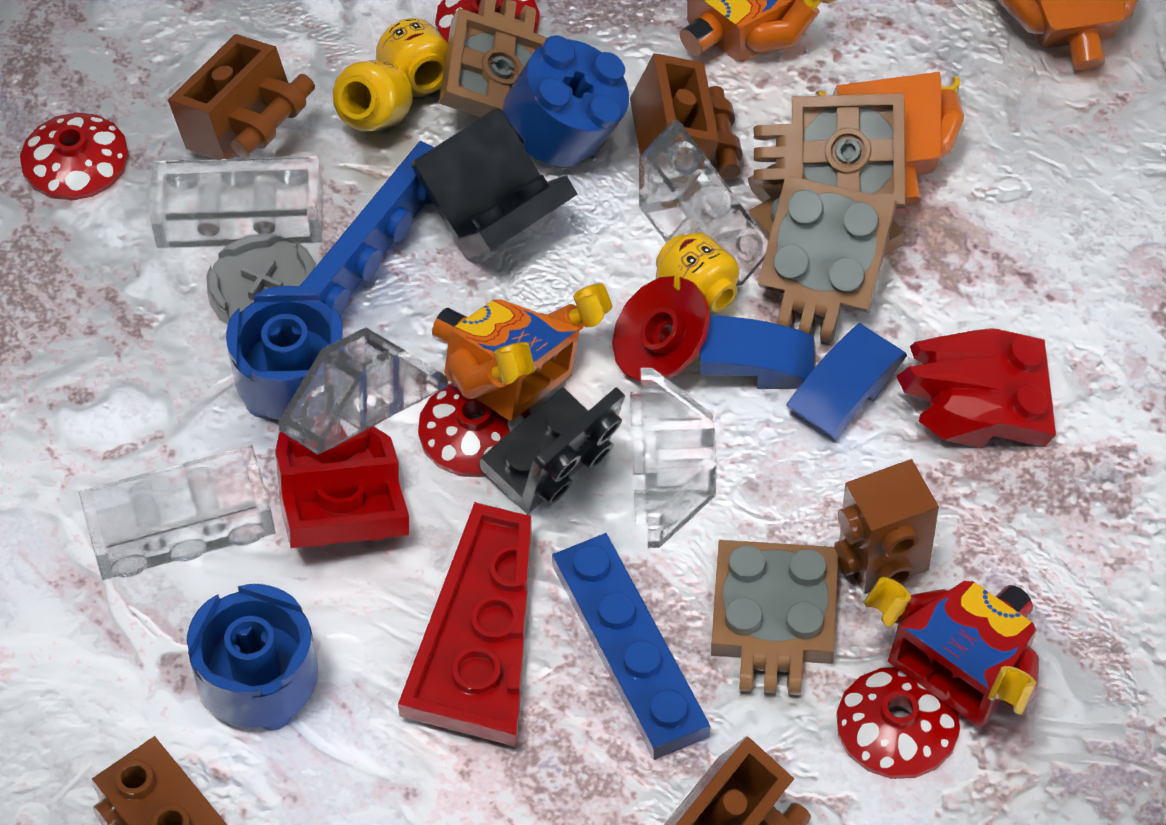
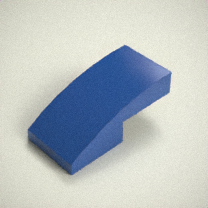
[700,316,815,389]
[786,323,907,441]

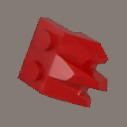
[896,328,1056,448]
[275,417,409,548]

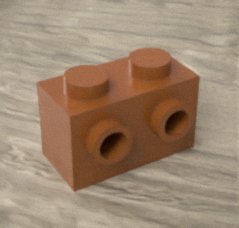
[834,459,939,594]
[92,736,227,825]

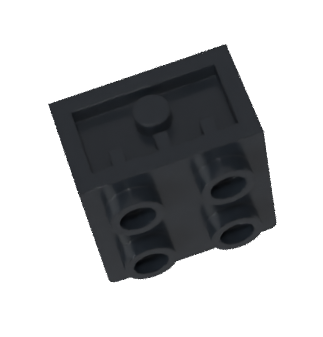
[411,108,578,259]
[478,387,626,515]

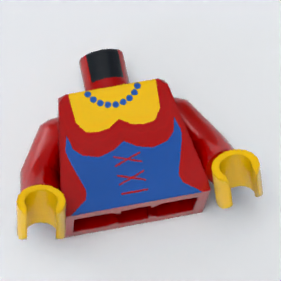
[863,577,1039,729]

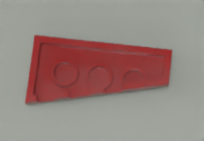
[398,502,532,747]

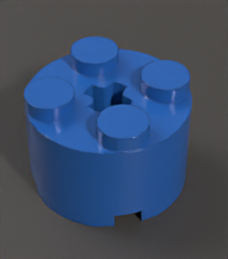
[503,35,629,167]
[226,286,348,420]
[187,584,318,731]

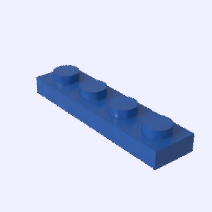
[299,140,434,316]
[552,533,710,760]

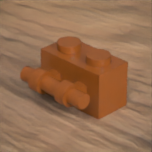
[168,34,315,163]
[630,53,743,186]
[664,736,811,825]

